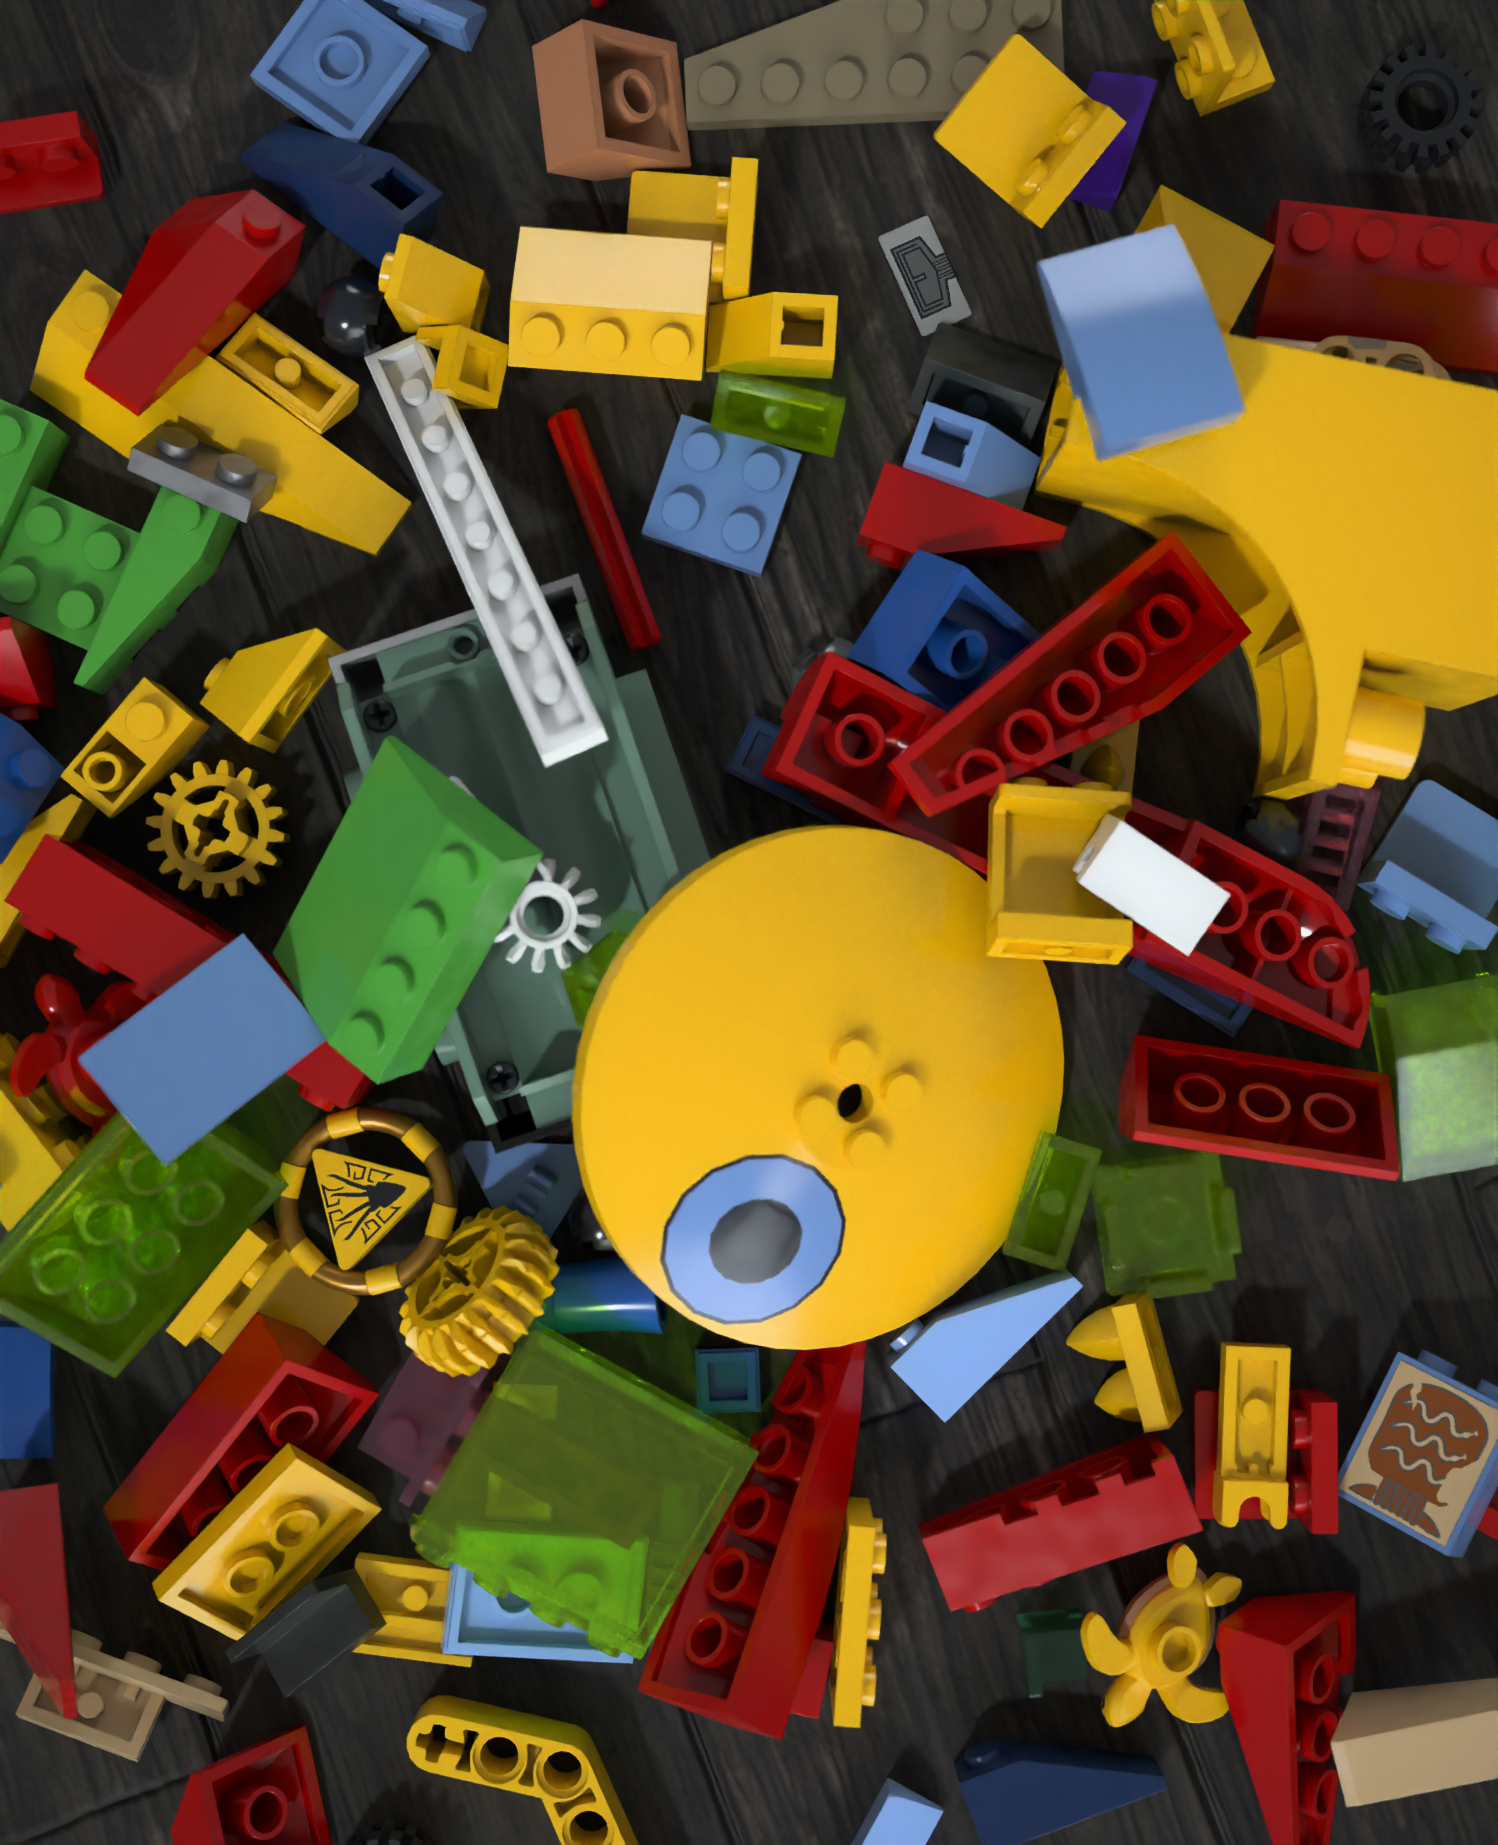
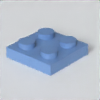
[250,0,431,146]
[641,414,802,578]

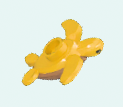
[1080,1542,1242,1727]

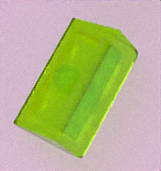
[709,369,847,457]
[1002,1130,1103,1273]

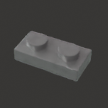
[127,424,278,523]

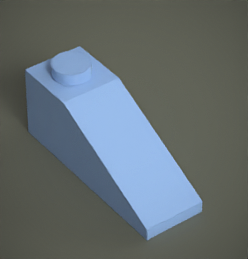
[887,1269,1083,1422]

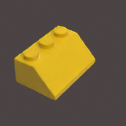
[508,226,713,381]

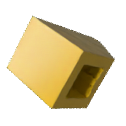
[379,234,491,334]
[706,292,838,379]
[60,677,210,819]

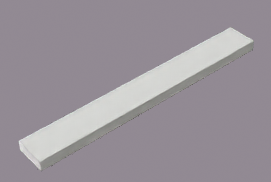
[364,334,609,767]

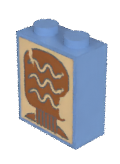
[1338,1349,1498,1558]

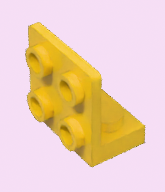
[1151,0,1275,117]
[934,34,1127,228]
[627,157,758,306]
[166,1220,360,1354]

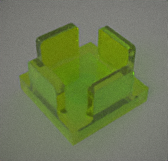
[1089,1152,1242,1299]

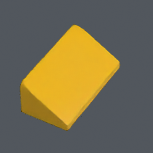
[216,313,359,434]

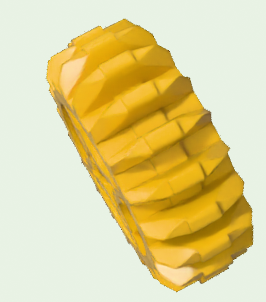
[399,1205,560,1378]

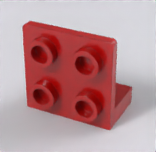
[1192,1389,1338,1534]

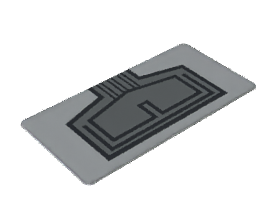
[878,216,972,336]

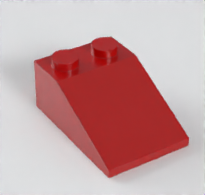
[0,1483,78,1719]

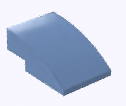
[1036,224,1245,461]

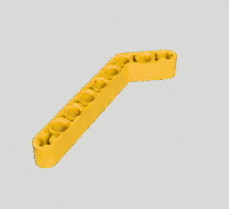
[407,1695,639,1845]

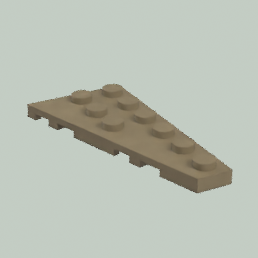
[684,0,1065,131]

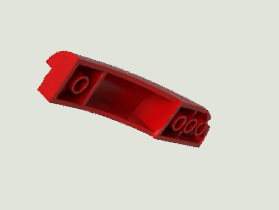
[760,651,1370,1048]

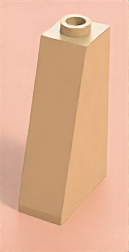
[1330,1677,1498,1807]

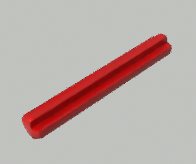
[547,409,661,652]

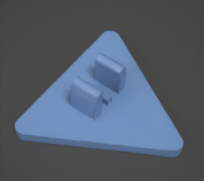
[462,1140,583,1238]

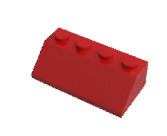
[1251,200,1498,375]
[1118,1035,1400,1181]
[102,1312,380,1570]

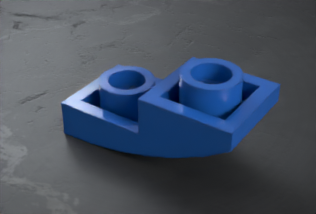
[0,1320,57,1459]

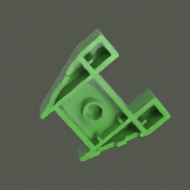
[0,399,239,695]

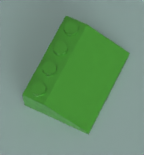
[272,736,544,1084]

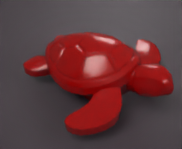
[9,973,149,1161]

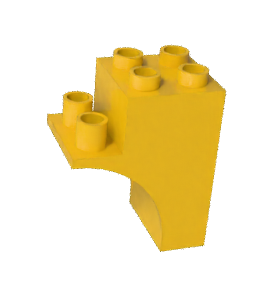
[1032,333,1498,801]

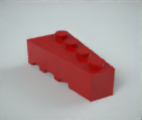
[917,1432,1203,1612]

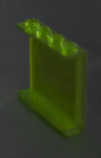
[408,1320,759,1660]

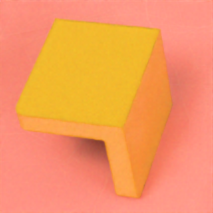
[415,325,509,409]

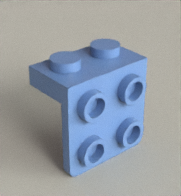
[1355,780,1498,954]

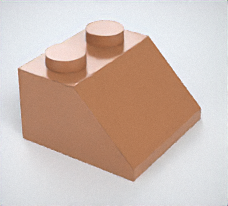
[532,19,691,181]

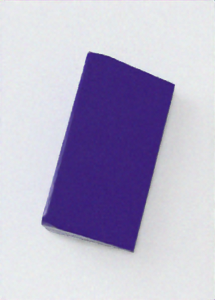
[1067,71,1158,212]

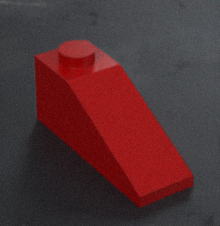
[856,461,1067,569]

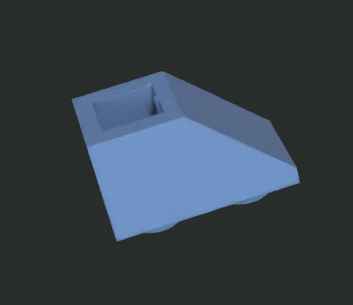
[902,401,1041,510]

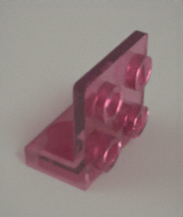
[357,1350,491,1508]

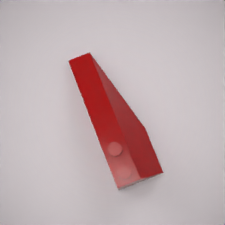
[887,531,1252,818]
[637,1340,866,1740]

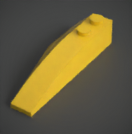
[30,269,413,556]

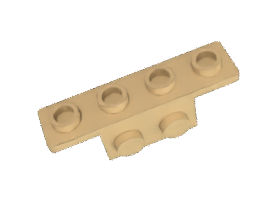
[0,1620,230,1762]

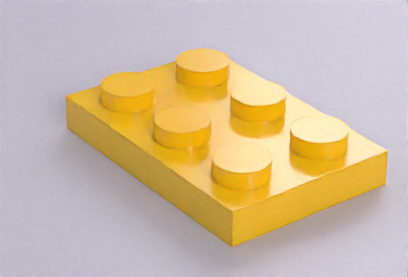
[152,1442,382,1641]
[829,1497,886,1728]

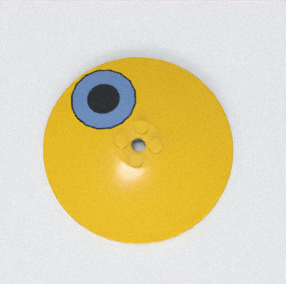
[572,825,1064,1350]

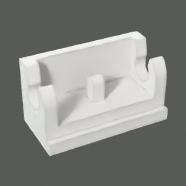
[1073,813,1231,956]

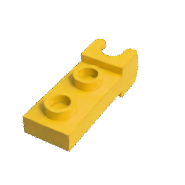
[1212,1342,1291,1530]

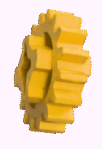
[146,760,290,899]

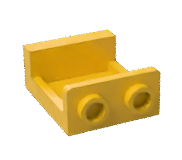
[986,777,1133,965]

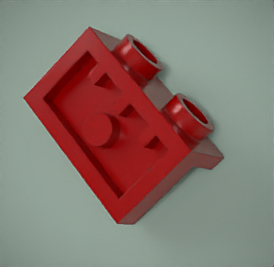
[0,111,106,215]

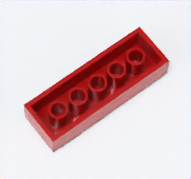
[4,833,375,1112]

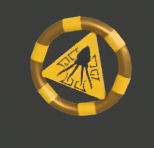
[273,1106,458,1296]

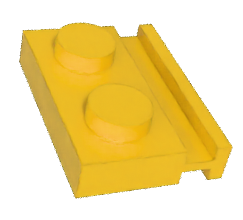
[352,1552,474,1667]

